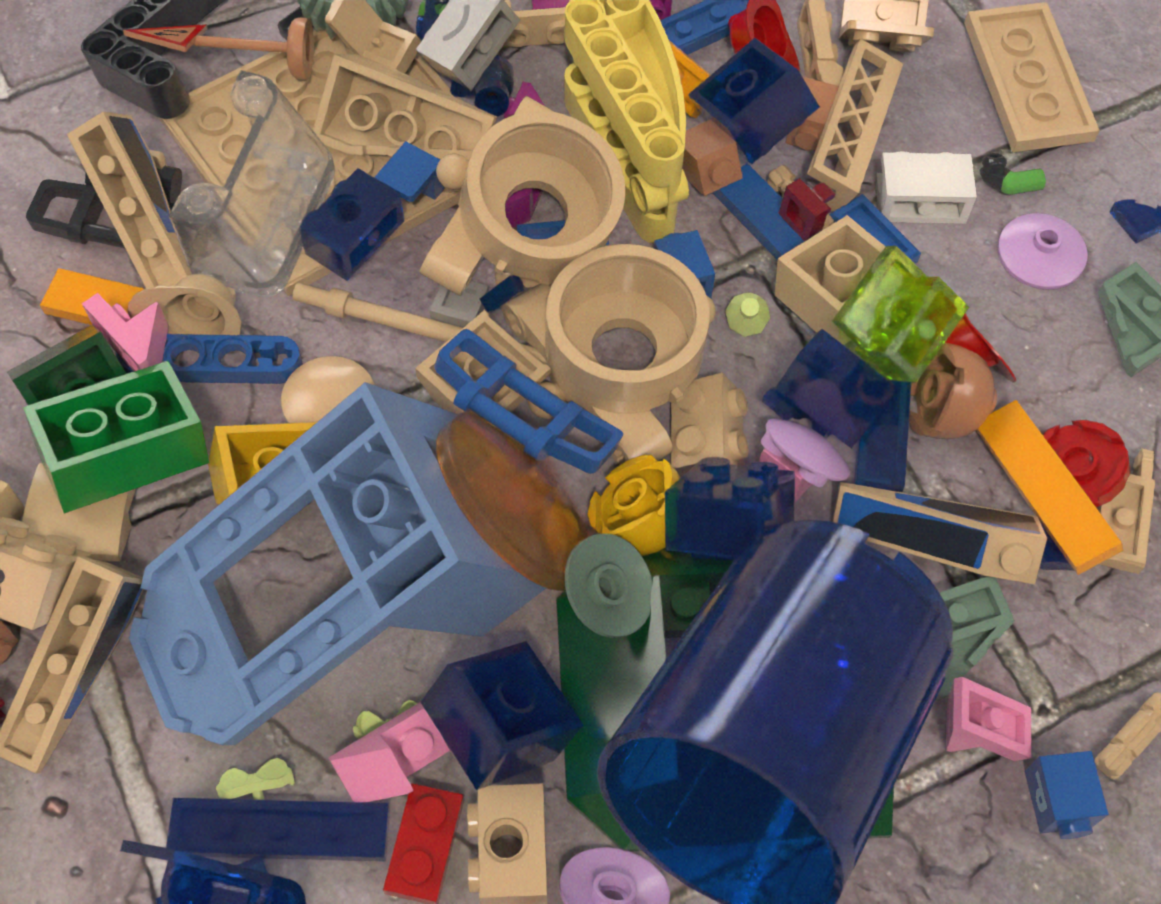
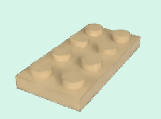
[964,2,1100,152]

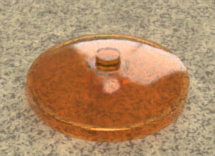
[436,412,590,591]

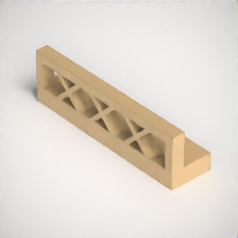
[807,38,904,212]

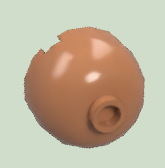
[907,342,997,439]

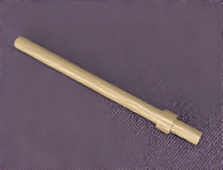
[292,283,547,365]

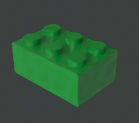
[23,361,210,514]

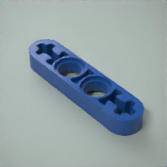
[116,334,303,384]

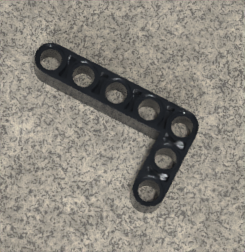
[81,0,225,119]

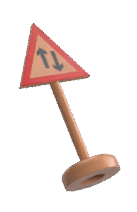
[123,18,314,80]

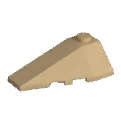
[310,53,497,160]

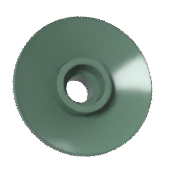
[565,534,653,638]

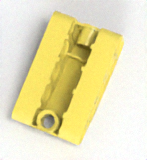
[564,0,689,243]

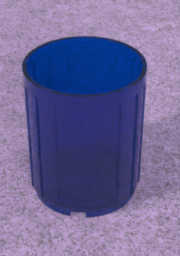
[598,520,953,904]

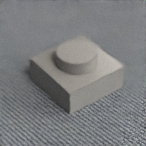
[429,281,489,328]

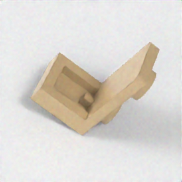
[325,0,421,74]
[501,0,566,48]

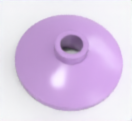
[997,213,1088,290]
[559,847,670,904]

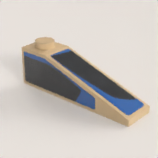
[67,112,192,288]
[831,482,1047,584]
[0,557,144,774]

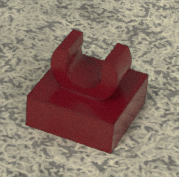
[779,178,836,241]

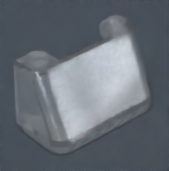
[169,70,335,297]

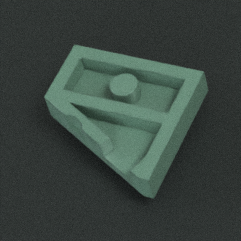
[1098,262,1161,378]

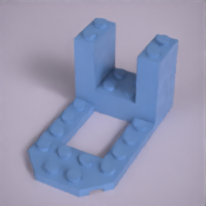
[129,382,558,745]

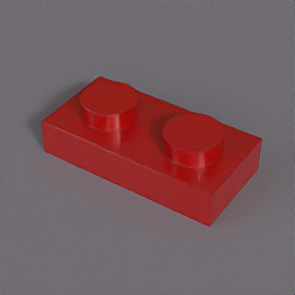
[383,783,465,904]

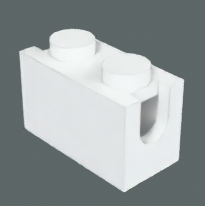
[875,151,977,224]

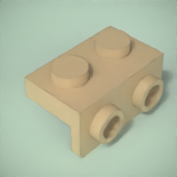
[671,373,749,478]

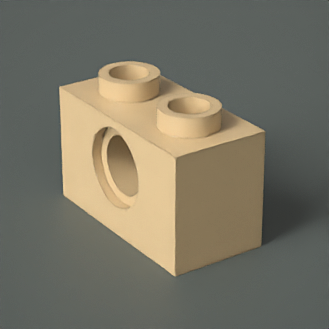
[467,783,547,904]

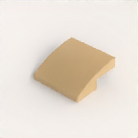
[22,463,136,561]

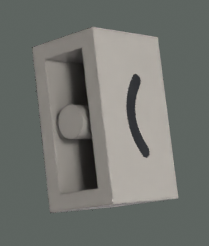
[416,0,520,91]

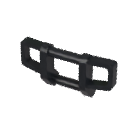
[26,165,213,264]

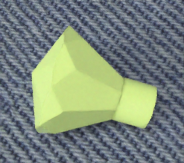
[725,293,770,337]

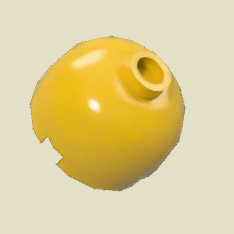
[588,455,690,556]

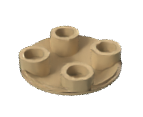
[281,356,375,423]

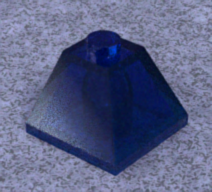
[775,329,901,449]

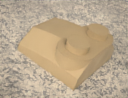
[415,310,551,437]

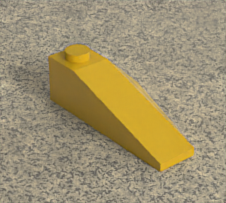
[208,422,317,505]

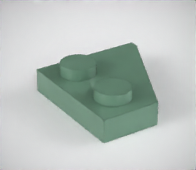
[897,576,1015,701]

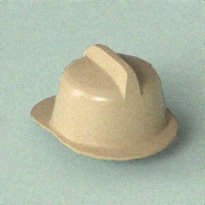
[128,274,242,335]

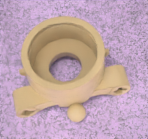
[420,96,625,296]
[502,244,716,466]

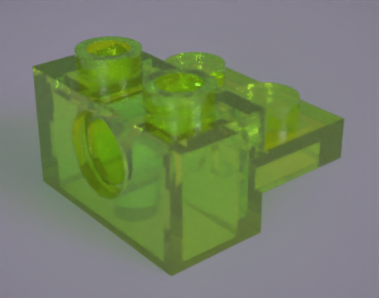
[832,246,969,383]

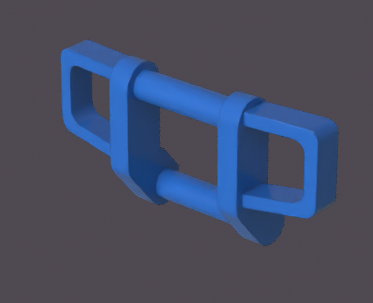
[434,329,623,474]

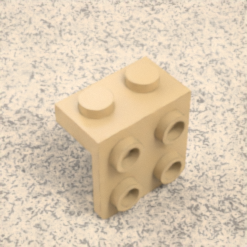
[838,0,934,52]

